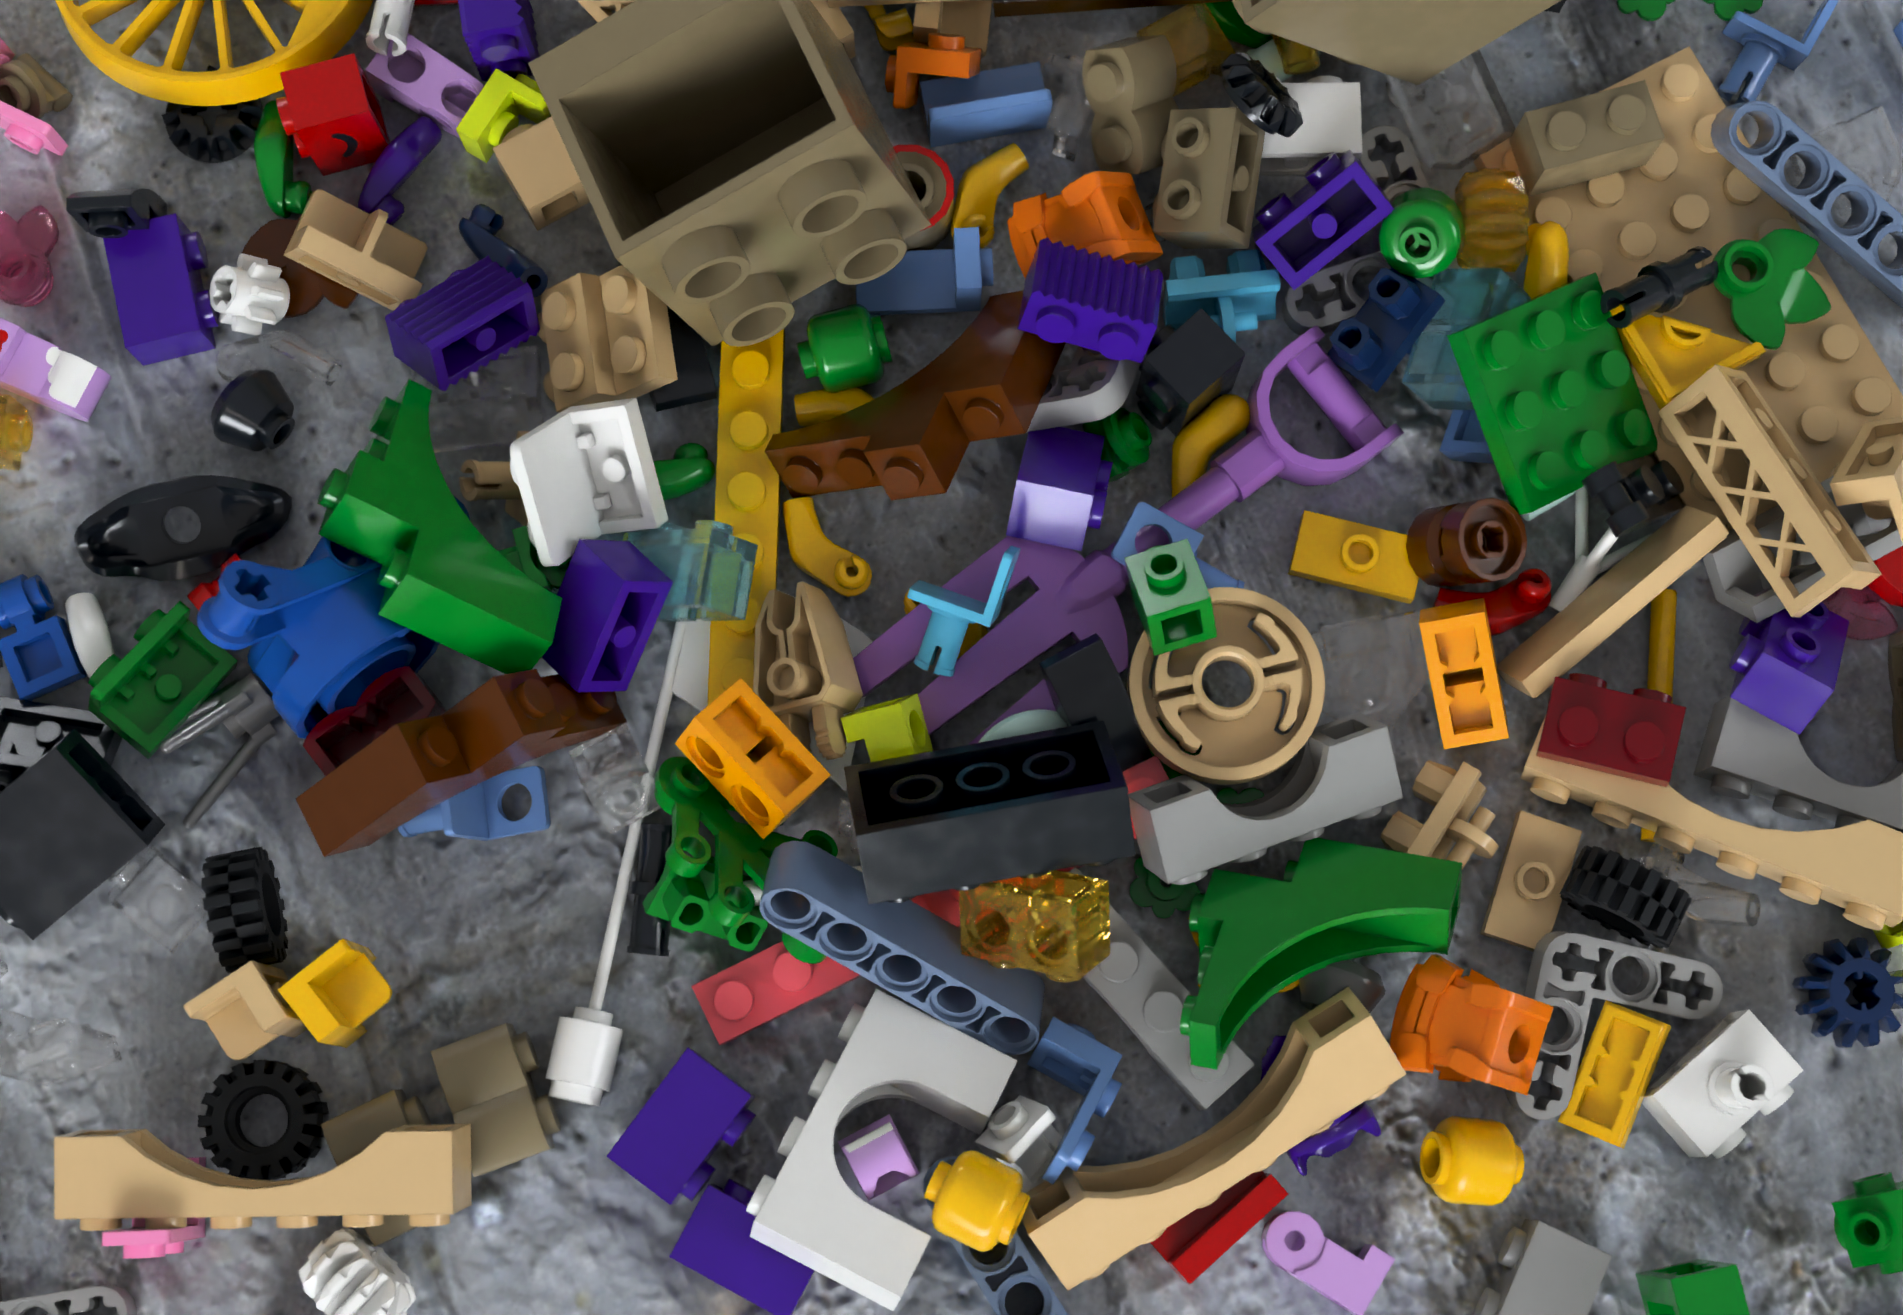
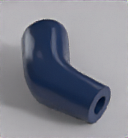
[459,204,548,298]

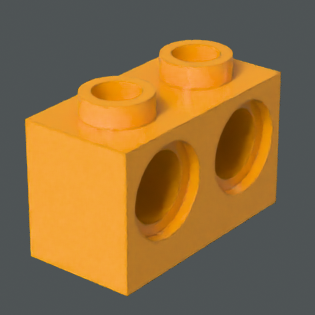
[1419,598,1509,749]
[675,678,831,840]

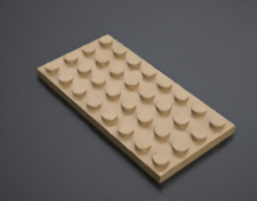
[1473,46,1903,531]

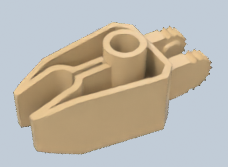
[753,581,863,760]

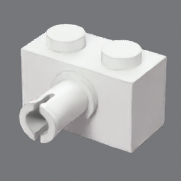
[1642,1009,1803,1159]

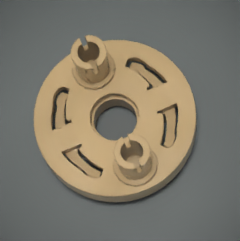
[1127,587,1325,785]

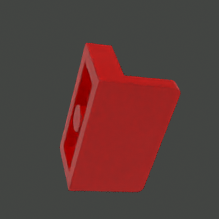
[1150,1171,1288,1284]

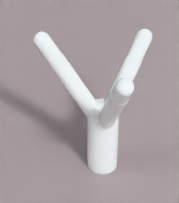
[1548,487,1653,614]

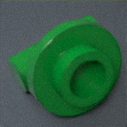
[1082,407,1152,482]

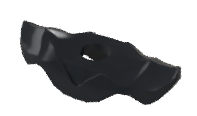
[74,475,292,581]

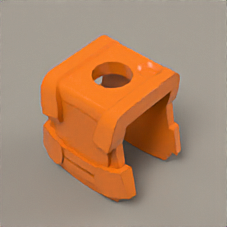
[1007,171,1163,279]
[1390,954,1554,1095]

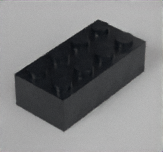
[844,720,1136,904]

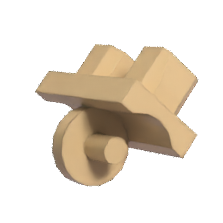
[1380,760,1499,870]

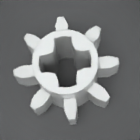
[209,253,290,336]

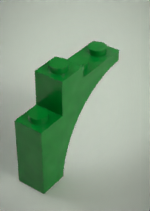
[317,379,562,674]
[1180,837,1462,1070]

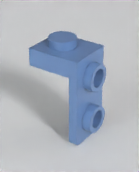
[856,227,993,316]
[1027,1016,1123,1185]

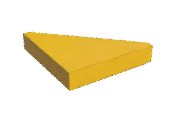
[1610,305,1766,410]

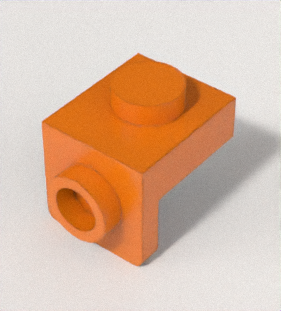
[885,33,982,110]

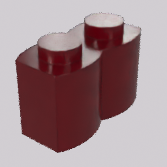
[303,666,447,776]

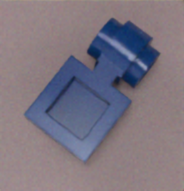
[0,574,87,701]

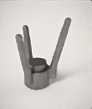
[160,673,280,829]

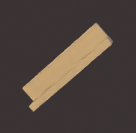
[1658,364,1882,618]

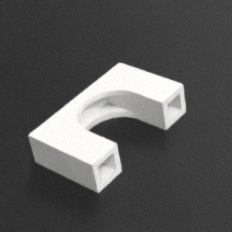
[746,989,1018,1311]

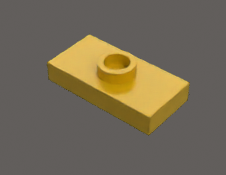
[1288,510,1419,604]
[1558,1000,1671,1149]

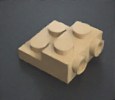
[537,265,678,412]

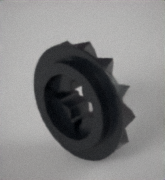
[1220,52,1303,137]
[161,65,263,163]

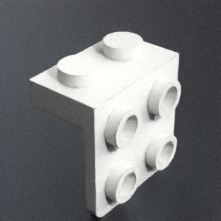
[510,398,669,567]

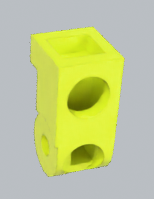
[841,693,933,762]

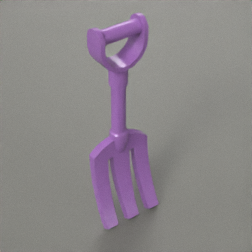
[853,325,1404,745]

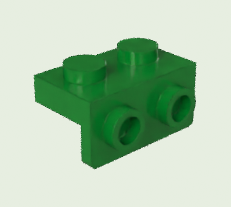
[88,601,238,759]

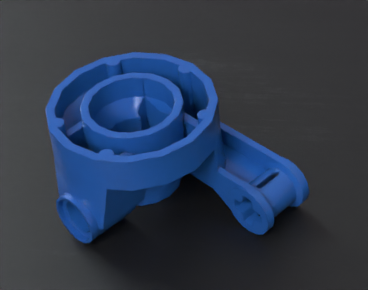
[197,496,470,739]

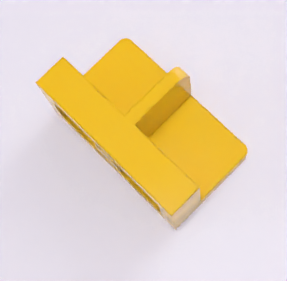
[278,939,392,1048]

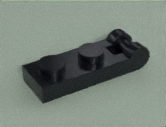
[1581,454,1685,537]

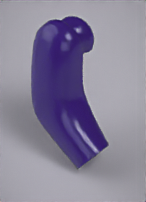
[358,116,442,226]

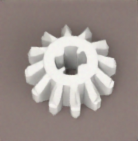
[299,1228,416,1315]

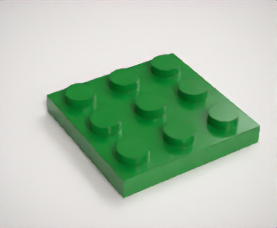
[1447,272,1658,515]

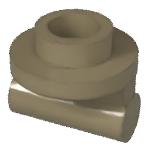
[0,53,73,119]

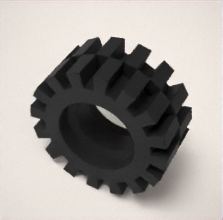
[1560,846,1692,949]
[201,847,288,973]
[198,1060,329,1180]

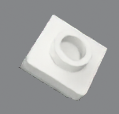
[975,1095,1066,1193]

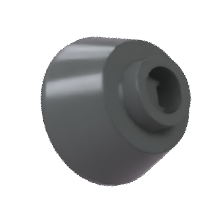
[1299,960,1386,1013]

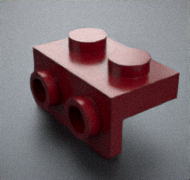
[1536,673,1686,787]

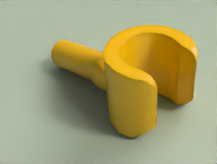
[864,5,914,51]

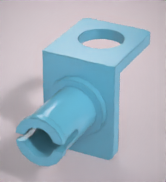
[907,545,1021,677]

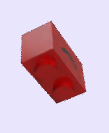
[276,53,390,176]

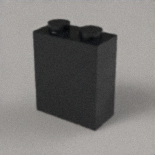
[0,729,166,940]

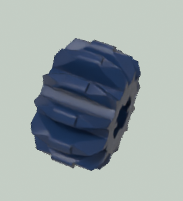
[1792,937,1903,1048]

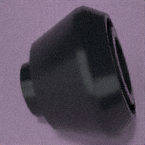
[211,370,295,452]

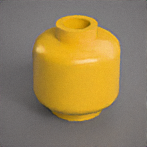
[1420,1116,1524,1206]
[924,1150,1030,1252]

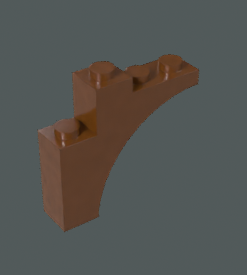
[765,290,1066,500]
[295,669,627,857]

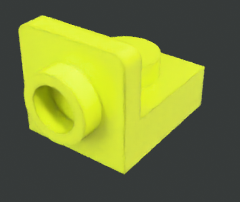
[456,68,551,163]

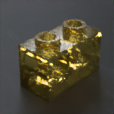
[959,870,1110,982]

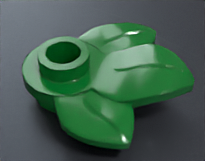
[1712,229,1831,350]

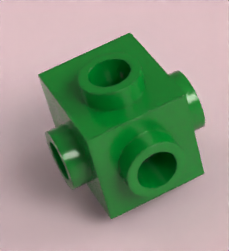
[1832,1172,1903,1274]

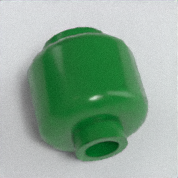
[1378,187,1464,278]
[797,304,893,393]

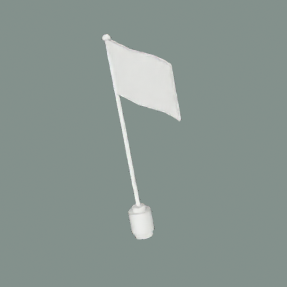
[545,533,873,1107]

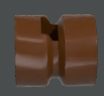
[1406,497,1528,588]

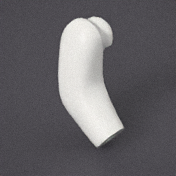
[65,592,115,678]

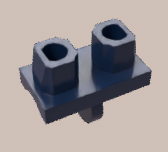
[1327,267,1446,392]

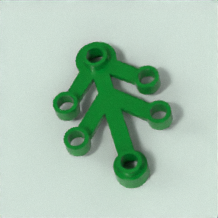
[654,756,838,964]

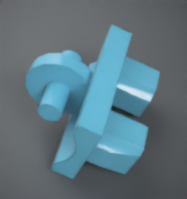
[1163,249,1281,343]

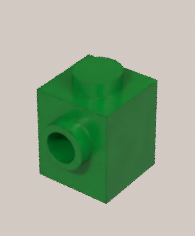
[1125,538,1217,656]

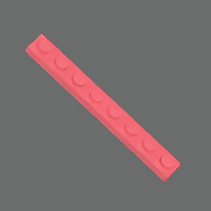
[691,756,1169,1045]

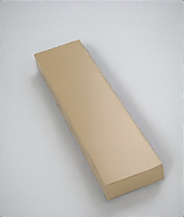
[1497,505,1729,698]

